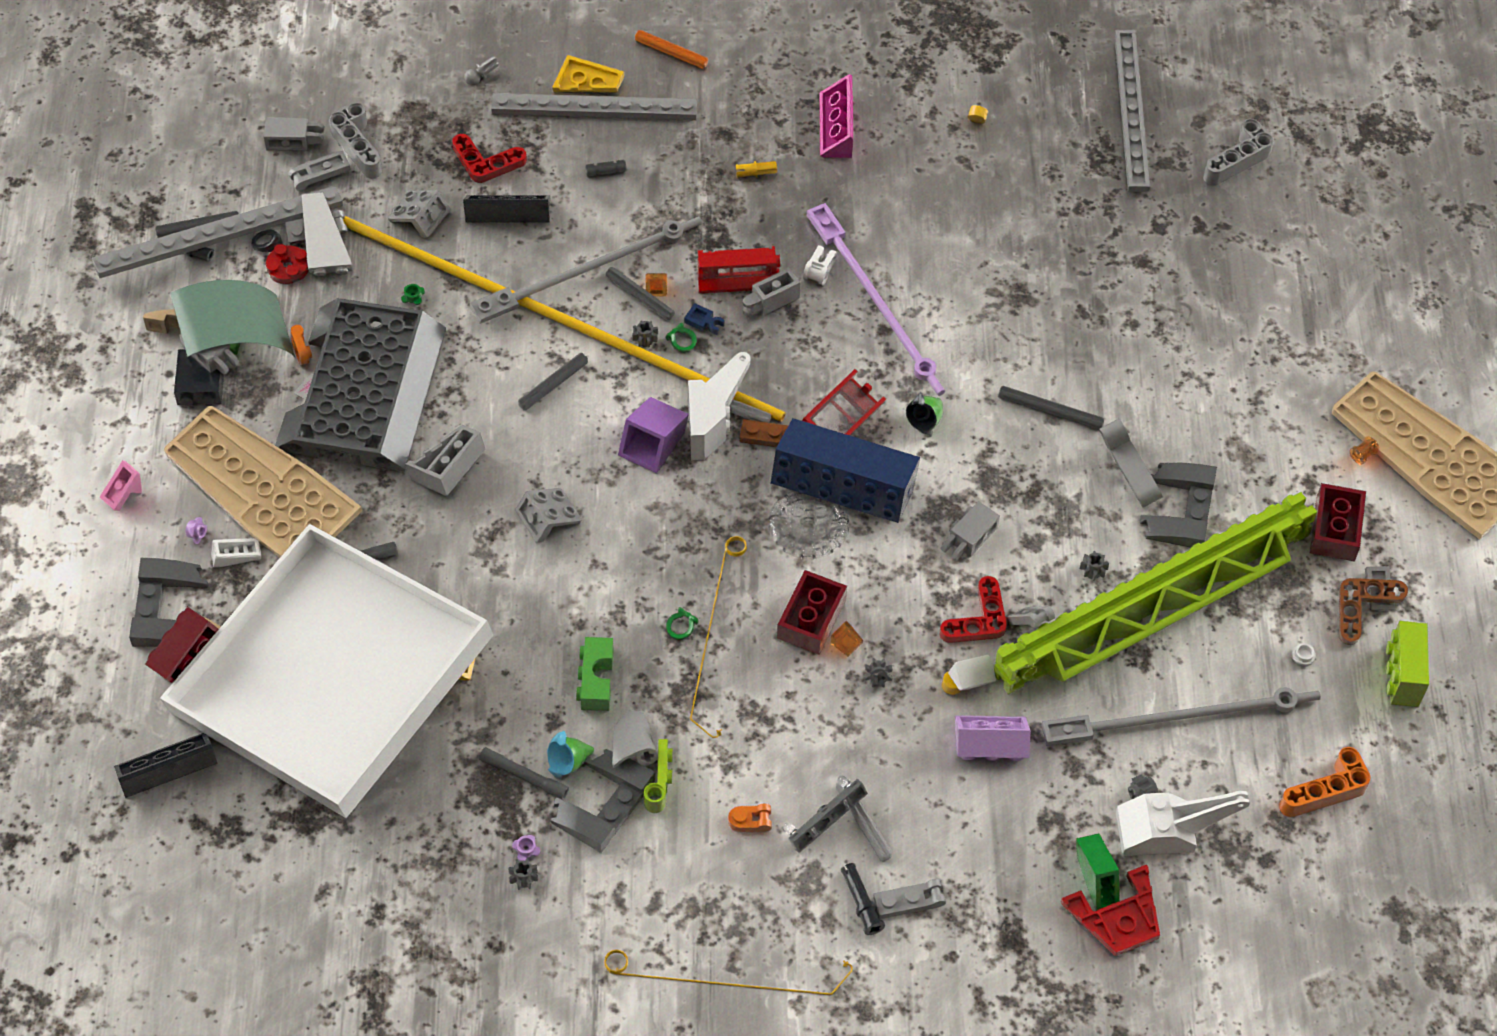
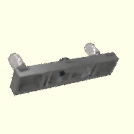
[783,776,868,853]

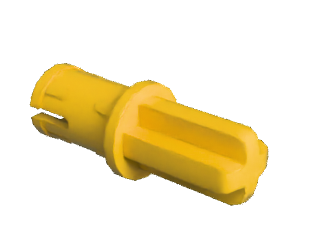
[736,161,777,178]

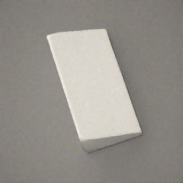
[948,655,996,691]

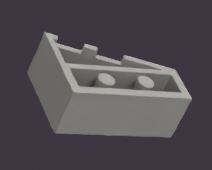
[405,425,485,496]

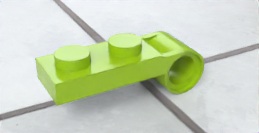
[644,739,673,813]

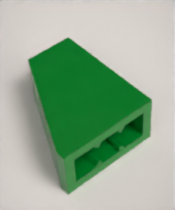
[1076,833,1120,911]

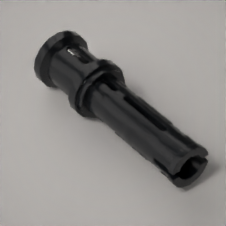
[841,863,885,935]

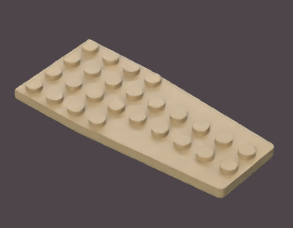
[1332,372,1497,540]
[164,406,362,558]

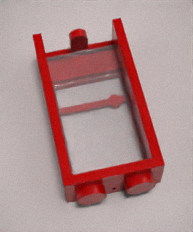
[698,246,780,294]
[802,369,886,436]

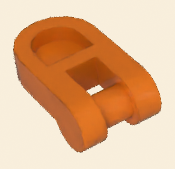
[291,325,312,365]
[728,803,772,832]

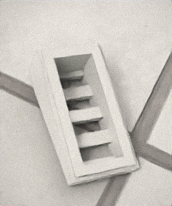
[211,538,261,567]

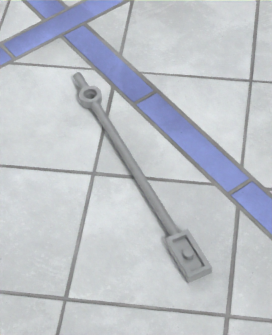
[470,216,702,324]
[1041,687,1321,746]

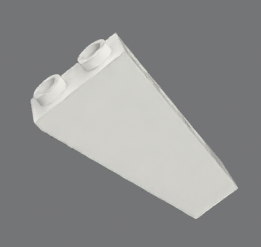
[301,193,353,276]

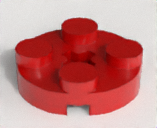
[266,244,309,284]

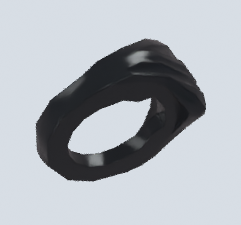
[251,229,283,252]

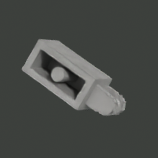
[263,117,325,151]
[742,268,800,317]
[179,334,240,374]
[940,501,1000,561]

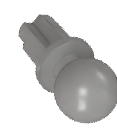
[465,57,499,85]

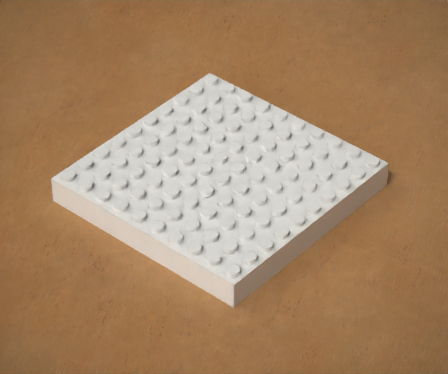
[160,524,493,818]

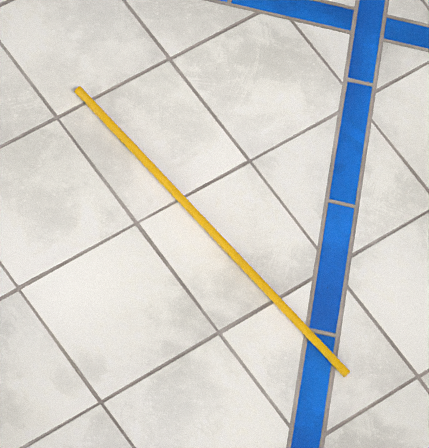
[343,216,786,422]

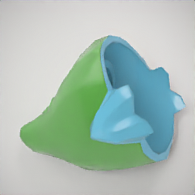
[547,731,594,779]

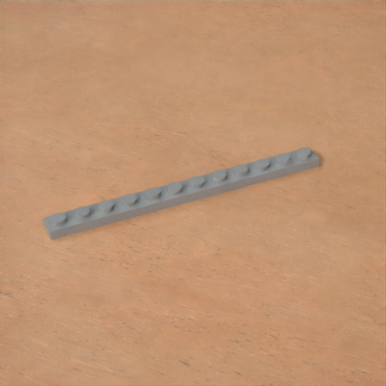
[92,186,343,278]

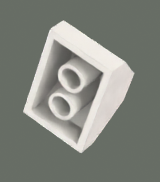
[688,352,750,460]
[1116,791,1250,856]

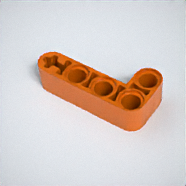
[1279,747,1371,817]

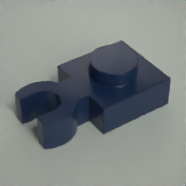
[684,303,725,335]

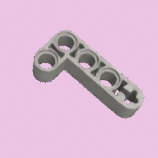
[329,102,382,178]
[1203,119,1274,185]
[1100,418,1163,508]

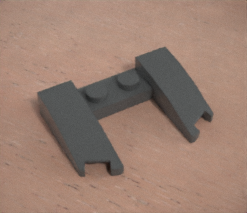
[1140,462,1217,548]
[129,558,209,647]
[551,749,655,853]

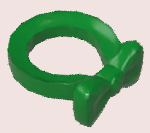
[665,323,697,353]
[666,607,699,640]

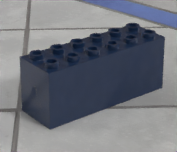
[770,418,920,523]

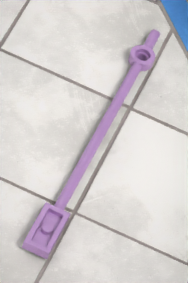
[807,203,945,396]

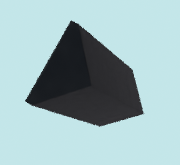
[463,195,551,223]
[114,733,218,798]

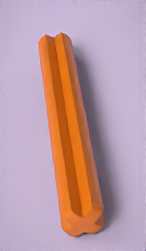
[635,30,708,69]

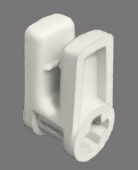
[803,245,837,285]

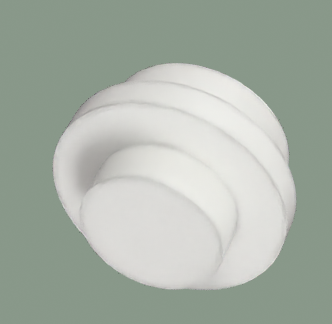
[1292,643,1316,666]

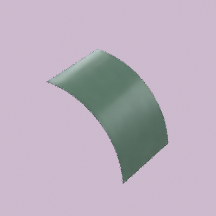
[170,280,295,357]

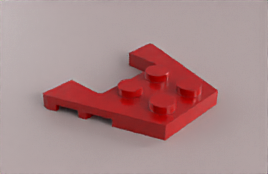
[1061,864,1160,956]

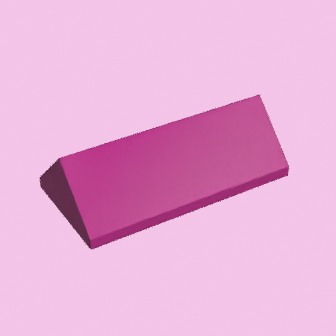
[819,74,853,158]

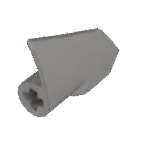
[612,710,658,768]

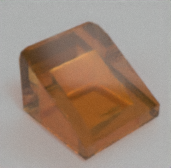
[646,273,667,296]
[831,621,864,657]

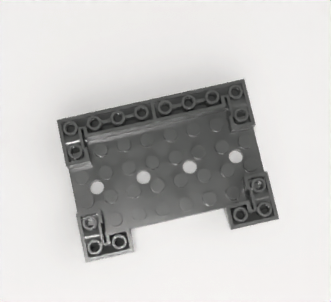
[275,298,446,472]

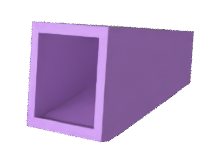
[618,397,689,473]

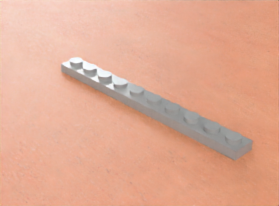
[1115,30,1150,192]
[491,93,697,120]

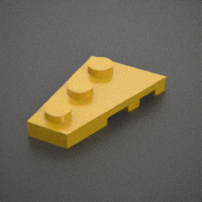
[552,55,624,92]

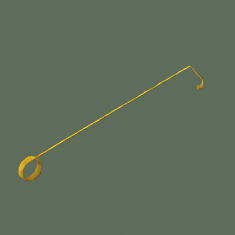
[690,536,747,738]
[604,949,853,995]

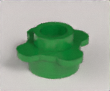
[401,284,425,305]

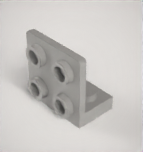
[388,190,451,238]
[515,488,582,543]

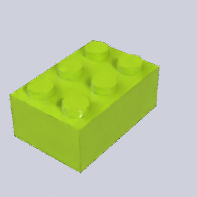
[1386,621,1429,707]

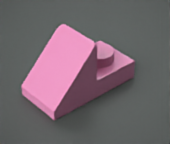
[100,460,142,511]

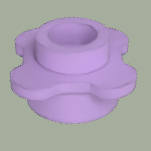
[185,517,207,544]
[512,835,540,861]

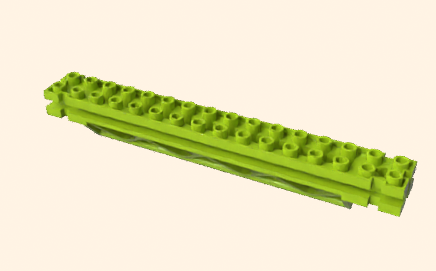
[994,492,1317,695]

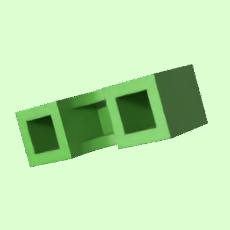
[576,637,614,711]

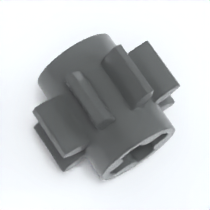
[632,320,658,347]
[1080,551,1109,581]
[864,658,893,688]
[1128,774,1158,799]
[508,858,538,890]

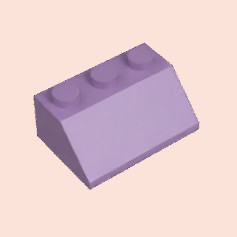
[955,716,1031,761]

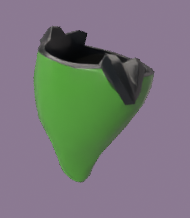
[906,392,943,436]

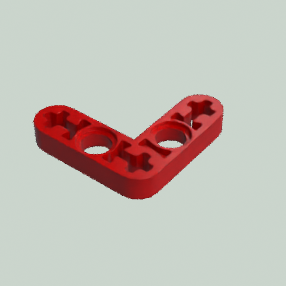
[452,134,527,183]
[939,576,1007,643]

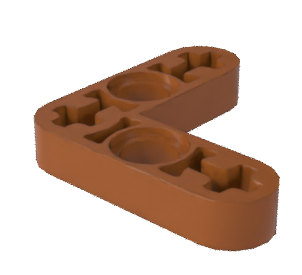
[1339,578,1408,645]

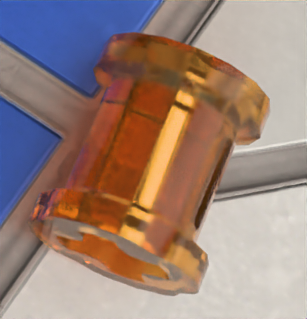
[1350,436,1380,465]

